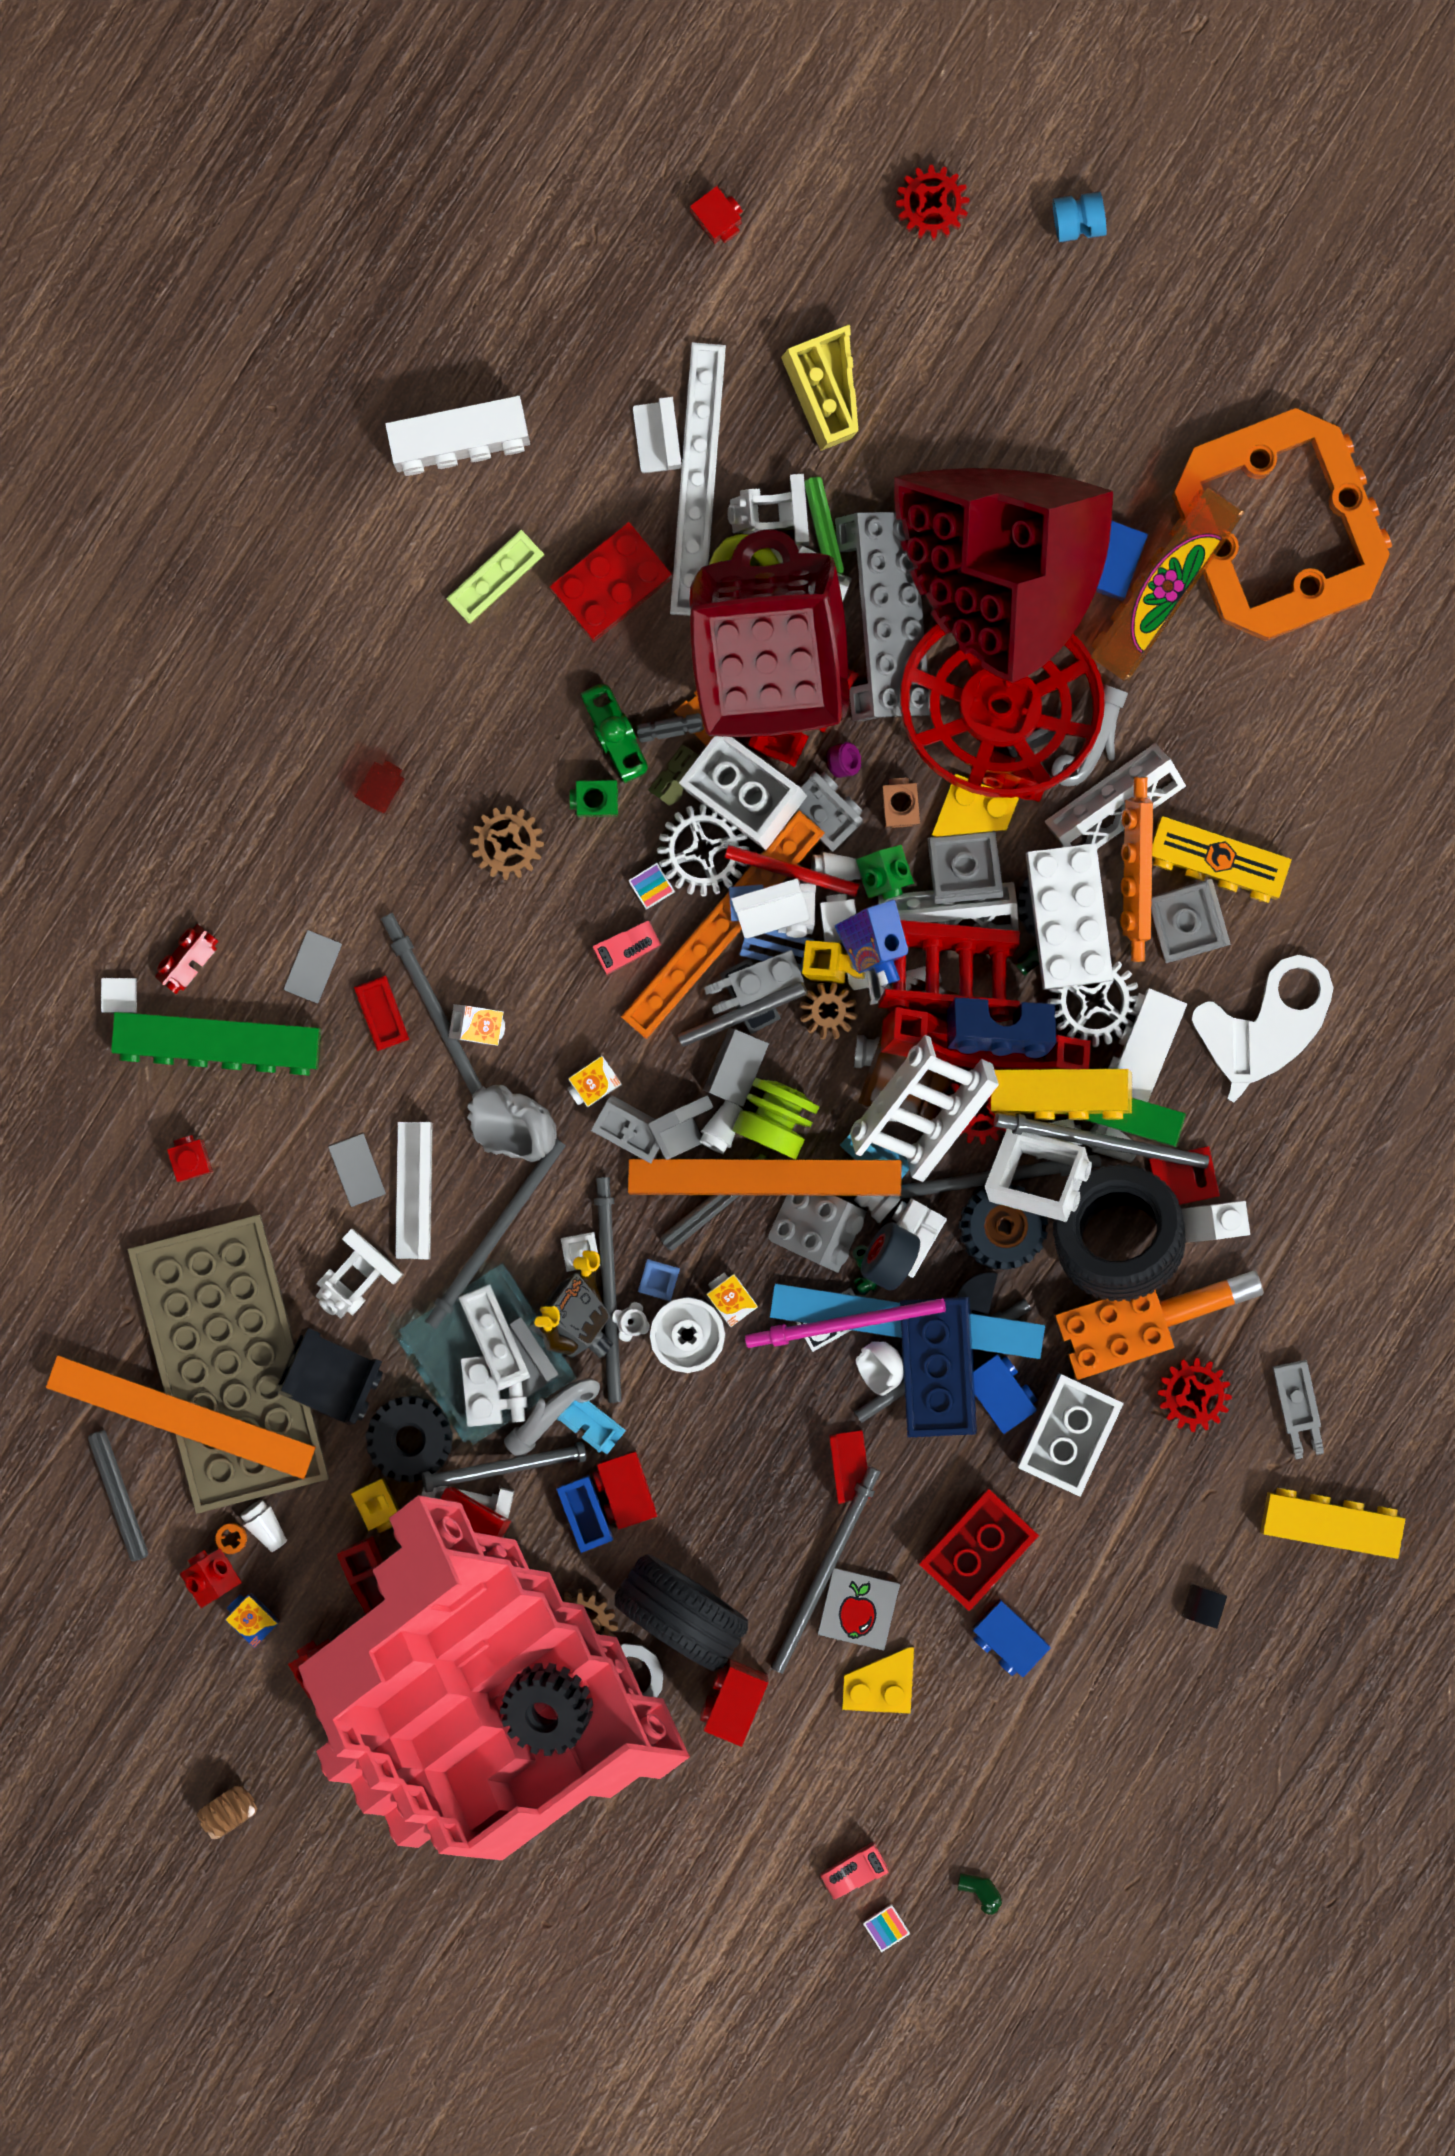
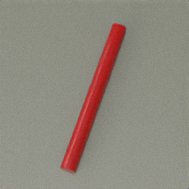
[724,845,859,897]

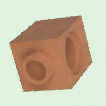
[882,778,920,829]

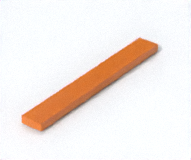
[621,810,825,1039]
[628,1159,902,1196]
[46,1355,316,1479]

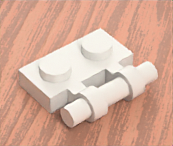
[461,1356,528,1427]

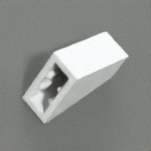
[1181,1201,1250,1243]

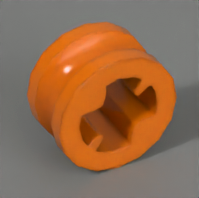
[215,1523,247,1554]

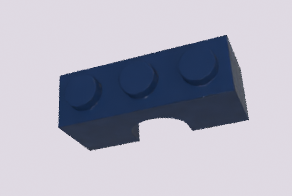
[946,997,1056,1058]

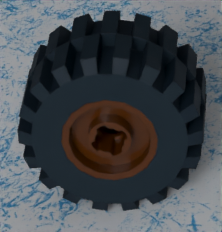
[959,1184,1048,1270]

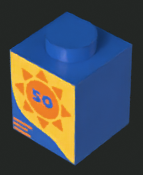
[225,1593,280,1648]

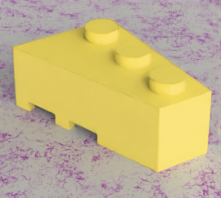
[781,325,858,451]

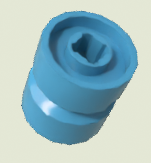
[1052,192,1107,243]

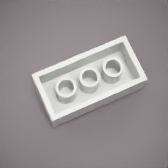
[385,396,530,476]
[1026,843,1114,990]

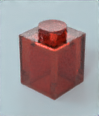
[355,760,406,816]

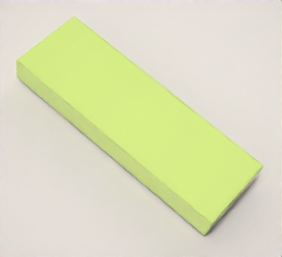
[446,530,545,624]

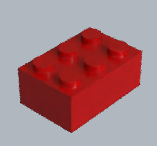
[550,522,673,643]
[918,1487,1039,1611]
[700,1659,769,1747]

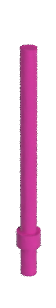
[745,1298,946,1348]

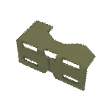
[648,745,699,805]

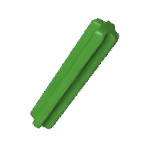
[804,477,844,574]

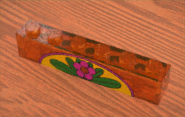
[1091,487,1246,681]

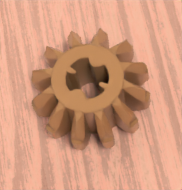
[800,982,857,1040]
[197,1786,258,1839]

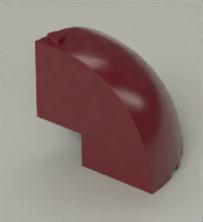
[894,468,1113,683]

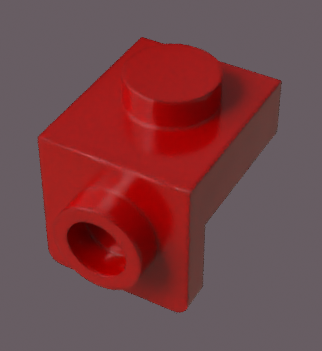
[748,732,809,767]

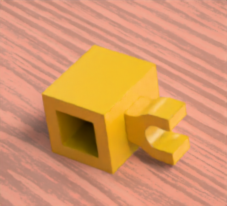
[802,940,866,984]
[351,1478,399,1533]

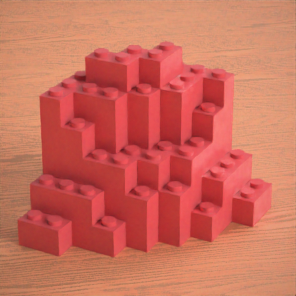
[298,1495,690,1860]

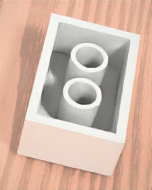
[679,736,807,850]
[1016,1373,1124,1497]

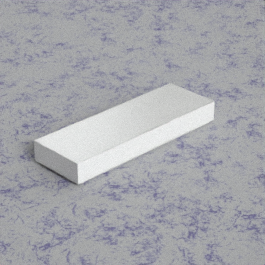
[458,1284,530,1391]

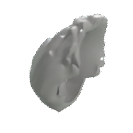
[467,1085,557,1162]

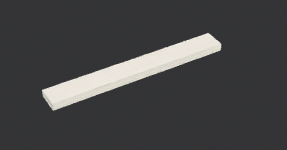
[670,342,726,616]

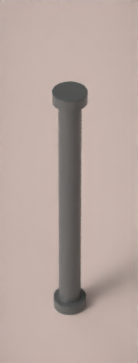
[422,1441,586,1493]

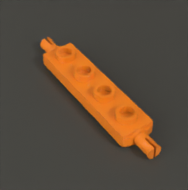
[1120,777,1153,962]

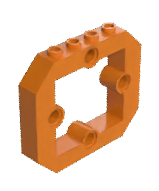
[1172,408,1392,641]

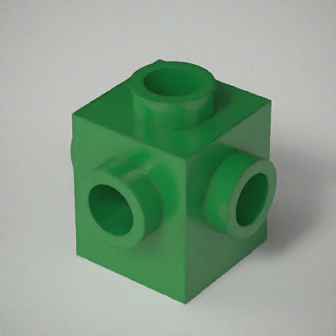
[856,845,914,901]

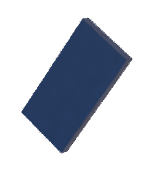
[900,1297,977,1437]

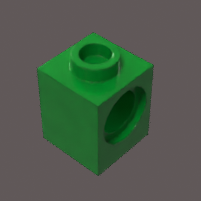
[570,780,618,817]

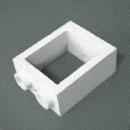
[985,1129,1092,1222]

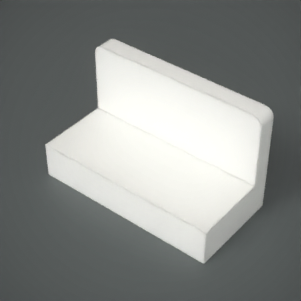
[633,397,682,473]
[731,879,810,939]

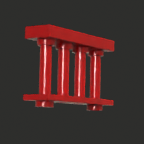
[878,920,1020,1022]

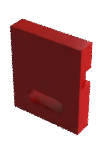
[1149,1146,1220,1205]

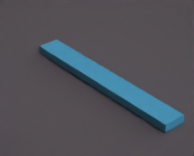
[770,1283,1046,1359]

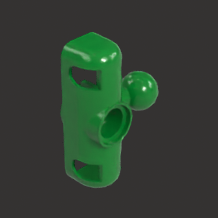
[580,683,648,784]

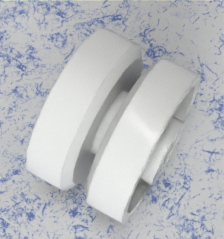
[650,1297,725,1373]

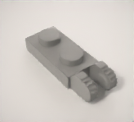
[704,950,804,1014]
[1272,1359,1324,1460]

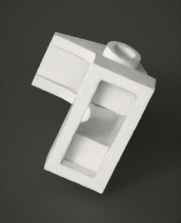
[728,474,809,546]
[316,1229,404,1319]

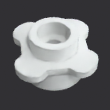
[611,1302,650,1342]

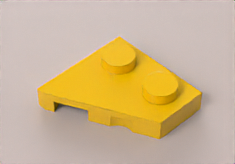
[932,774,1019,837]
[842,1647,914,1714]

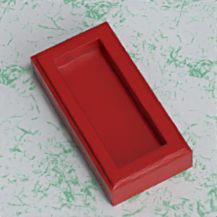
[354,976,410,1051]

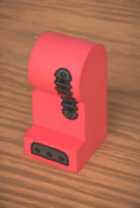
[593,921,661,975]
[820,1842,889,1900]

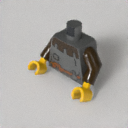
[528,1250,613,1358]

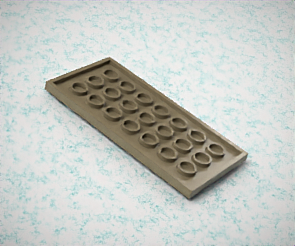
[128,1215,329,1514]

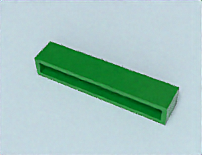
[111,1012,321,1076]

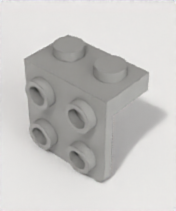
[794,771,863,852]
[768,1195,867,1273]

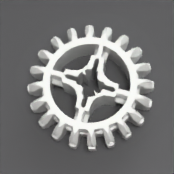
[657,804,749,897]
[1048,961,1138,1047]

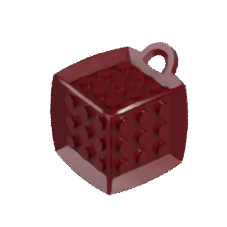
[689,530,849,737]

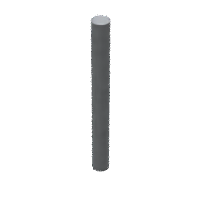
[678,982,807,1047]

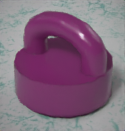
[826,742,861,778]

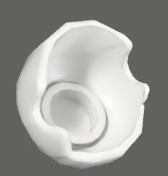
[856,1341,904,1396]

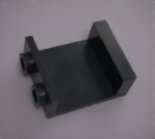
[275,1328,383,1425]

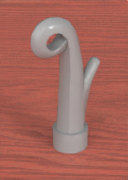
[1052,684,1128,787]
[504,1379,600,1457]

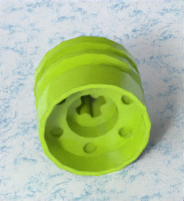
[731,1078,819,1160]

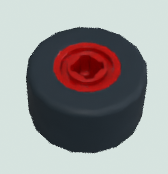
[861,1223,921,1290]

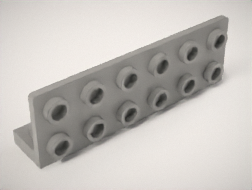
[835,512,930,722]

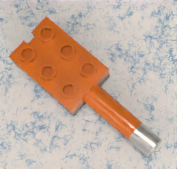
[1053,1271,1264,1380]

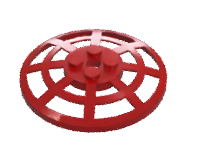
[900,624,1104,798]

